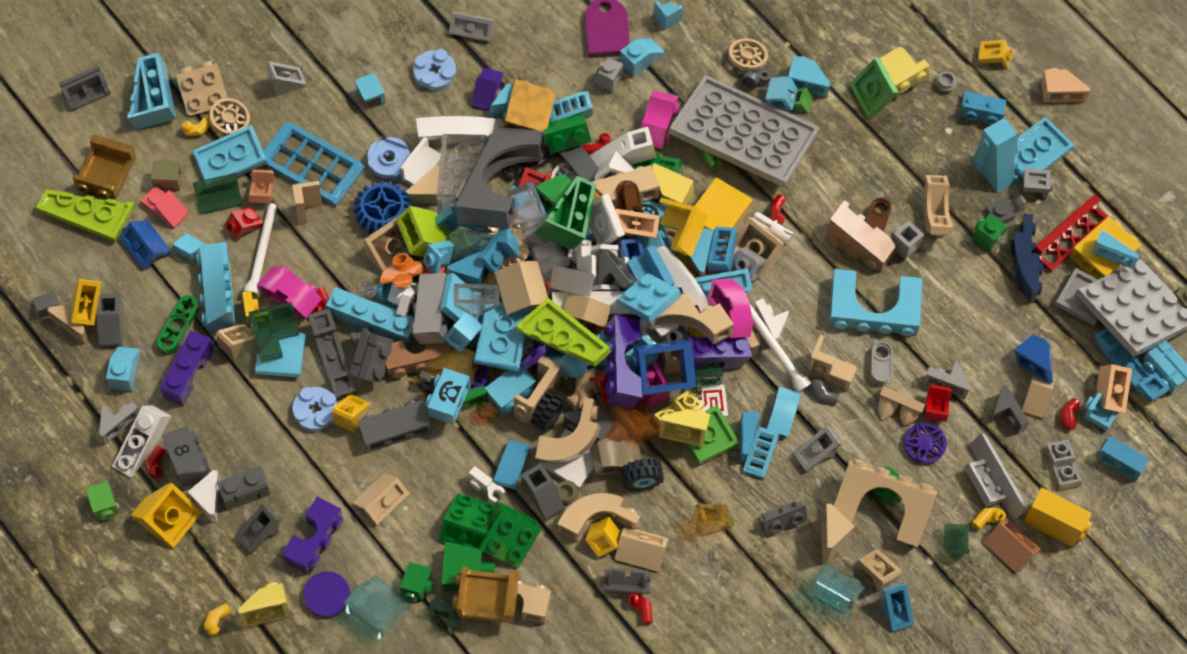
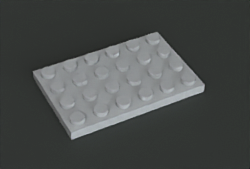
[668,75,820,188]

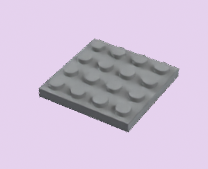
[1076,259,1187,357]

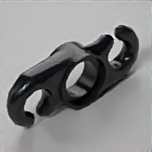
[502,148,552,180]

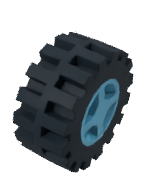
[621,458,664,491]

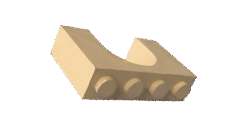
[834,459,937,547]

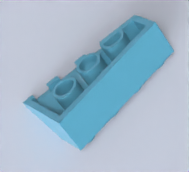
[197,242,236,334]
[326,287,415,349]

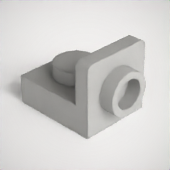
[1023,168,1054,199]

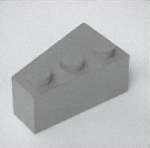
[411,273,451,344]

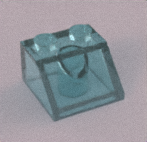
[808,564,864,617]
[344,576,412,639]

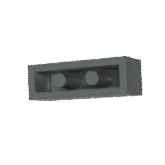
[357,400,432,453]

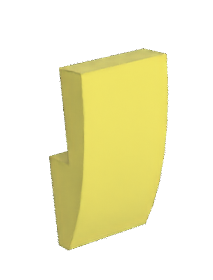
[653,390,704,427]

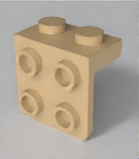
[175,61,228,115]

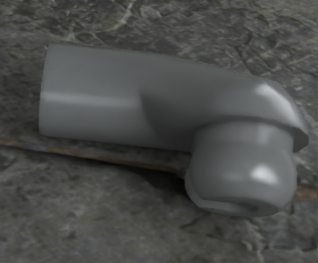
[810,377,839,404]

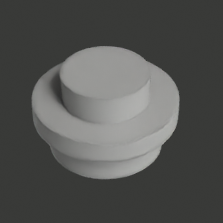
[935,71,957,92]

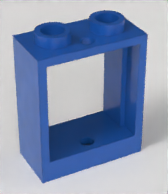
[631,339,696,395]

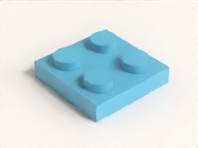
[617,273,681,323]

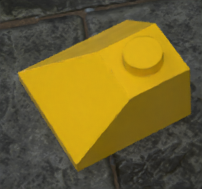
[130,483,202,548]

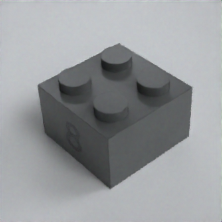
[161,425,211,492]

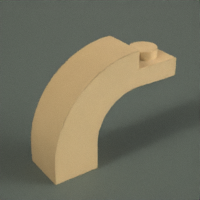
[535,398,601,463]
[557,493,640,542]

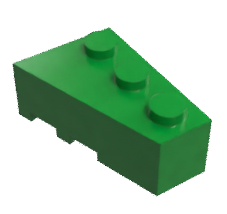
[534,176,596,250]

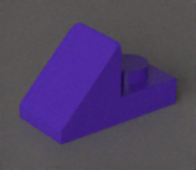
[472,68,504,112]

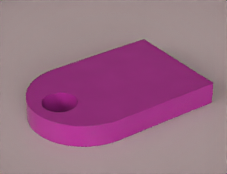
[585,0,630,57]

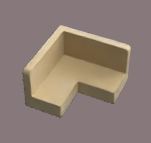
[806,335,857,391]

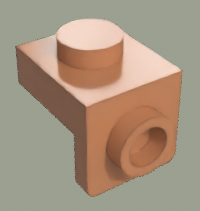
[249,169,274,204]

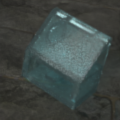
[445,226,496,261]

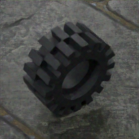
[530,388,567,432]

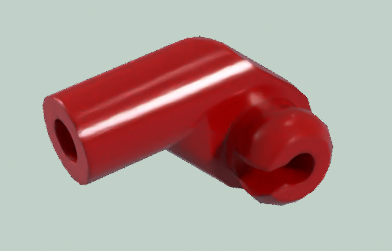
[312,287,330,313]
[1059,398,1080,431]

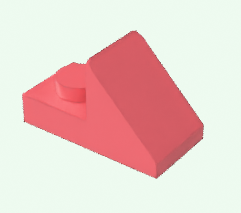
[141,186,189,229]

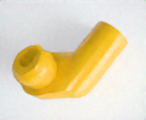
[181,115,211,136]
[971,508,1006,530]
[203,603,232,636]

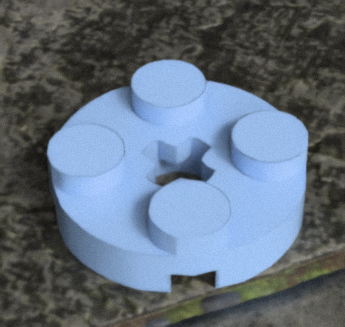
[413,49,456,91]
[367,137,410,180]
[292,387,337,432]

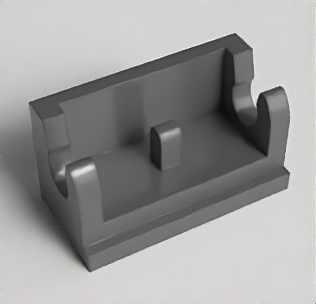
[59,66,111,111]

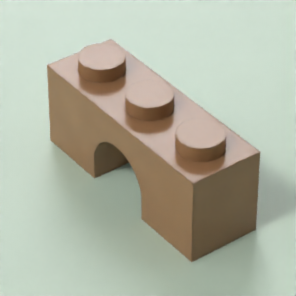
[386,340,454,378]

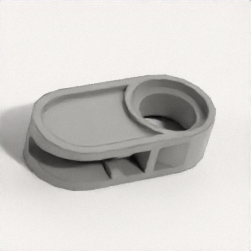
[870,341,893,386]

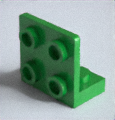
[439,493,497,554]
[479,501,542,568]

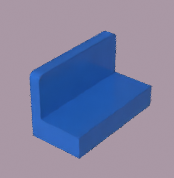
[119,220,171,269]

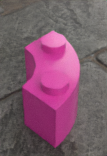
[640,90,680,149]
[257,266,322,318]
[708,279,754,338]

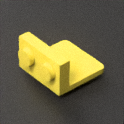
[881,47,930,95]

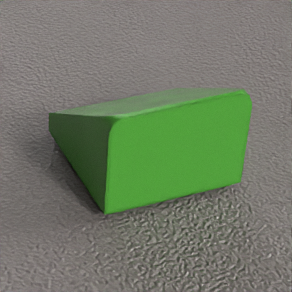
[792,88,813,113]

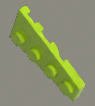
[36,189,136,242]
[515,298,611,367]

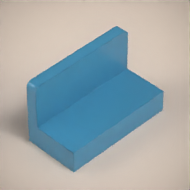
[626,245,675,286]
[1097,436,1149,481]

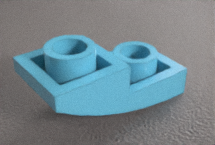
[766,386,800,437]

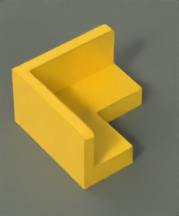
[659,198,708,257]

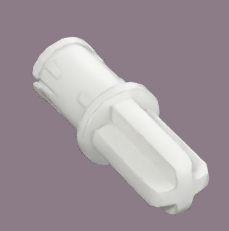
[752,212,793,244]

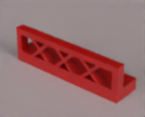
[1034,194,1108,273]

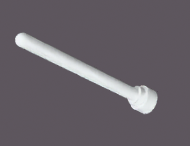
[243,203,276,299]
[750,305,811,393]

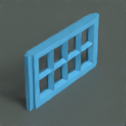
[263,121,365,206]

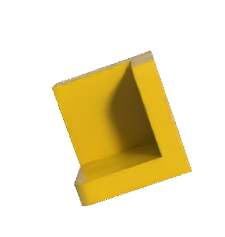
[585,517,621,557]

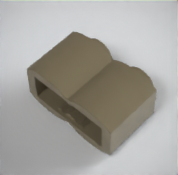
[591,438,641,475]

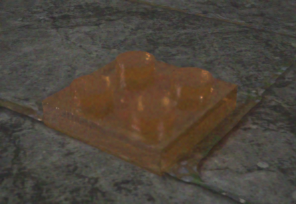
[608,401,660,442]

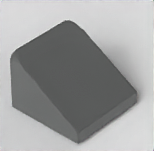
[33,291,59,318]

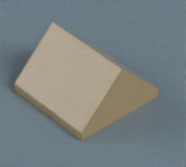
[364,217,416,273]
[734,217,784,278]
[494,261,548,315]
[821,504,855,563]

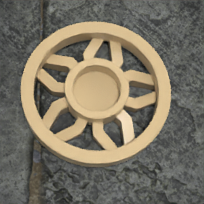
[728,38,768,71]
[209,98,250,135]

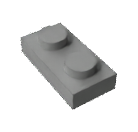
[449,11,494,41]

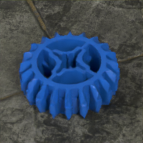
[353,180,412,234]

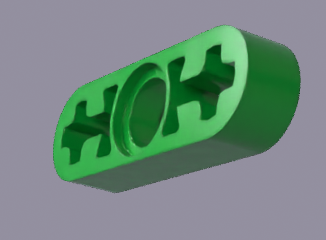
[157,295,199,355]

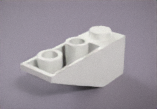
[590,127,657,168]
[112,405,171,477]

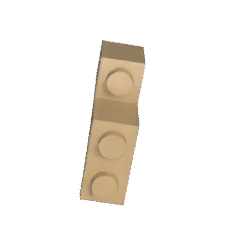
[647,293,734,345]

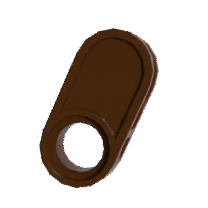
[617,182,643,213]
[865,197,892,232]

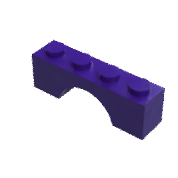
[604,315,642,409]

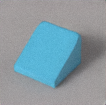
[173,233,205,262]

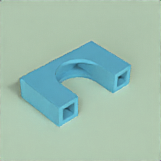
[829,269,923,336]

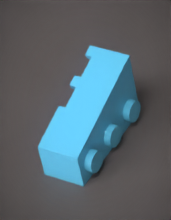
[127,52,176,130]
[973,118,1018,193]

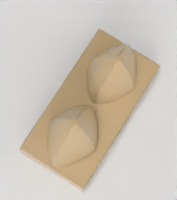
[878,386,925,425]

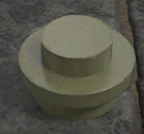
[556,480,579,503]

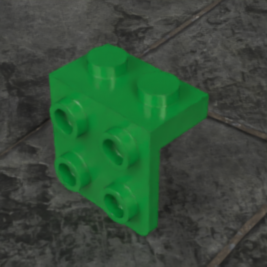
[543,113,592,154]

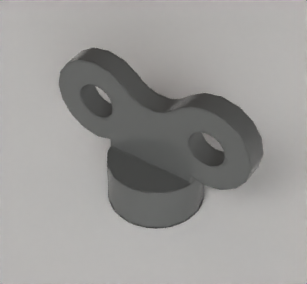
[736,63,772,90]

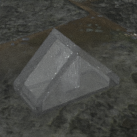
[454,284,499,317]

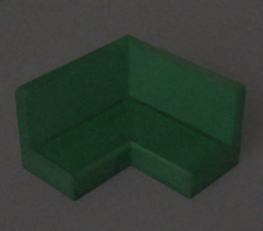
[248,302,299,363]

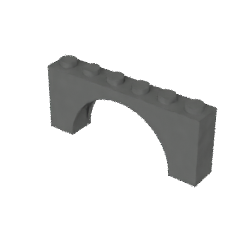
[454,126,547,229]

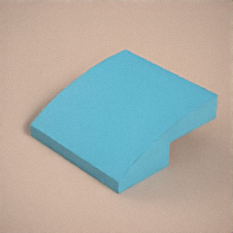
[255,330,306,377]

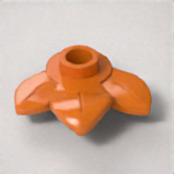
[380,253,423,289]

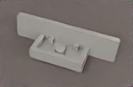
[964,433,1028,521]

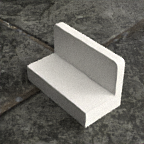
[400,137,443,186]

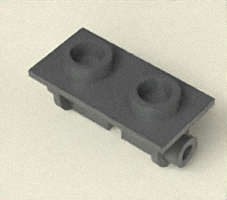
[758,501,807,537]
[603,567,651,594]

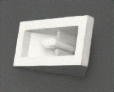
[594,152,634,180]
[188,470,220,522]

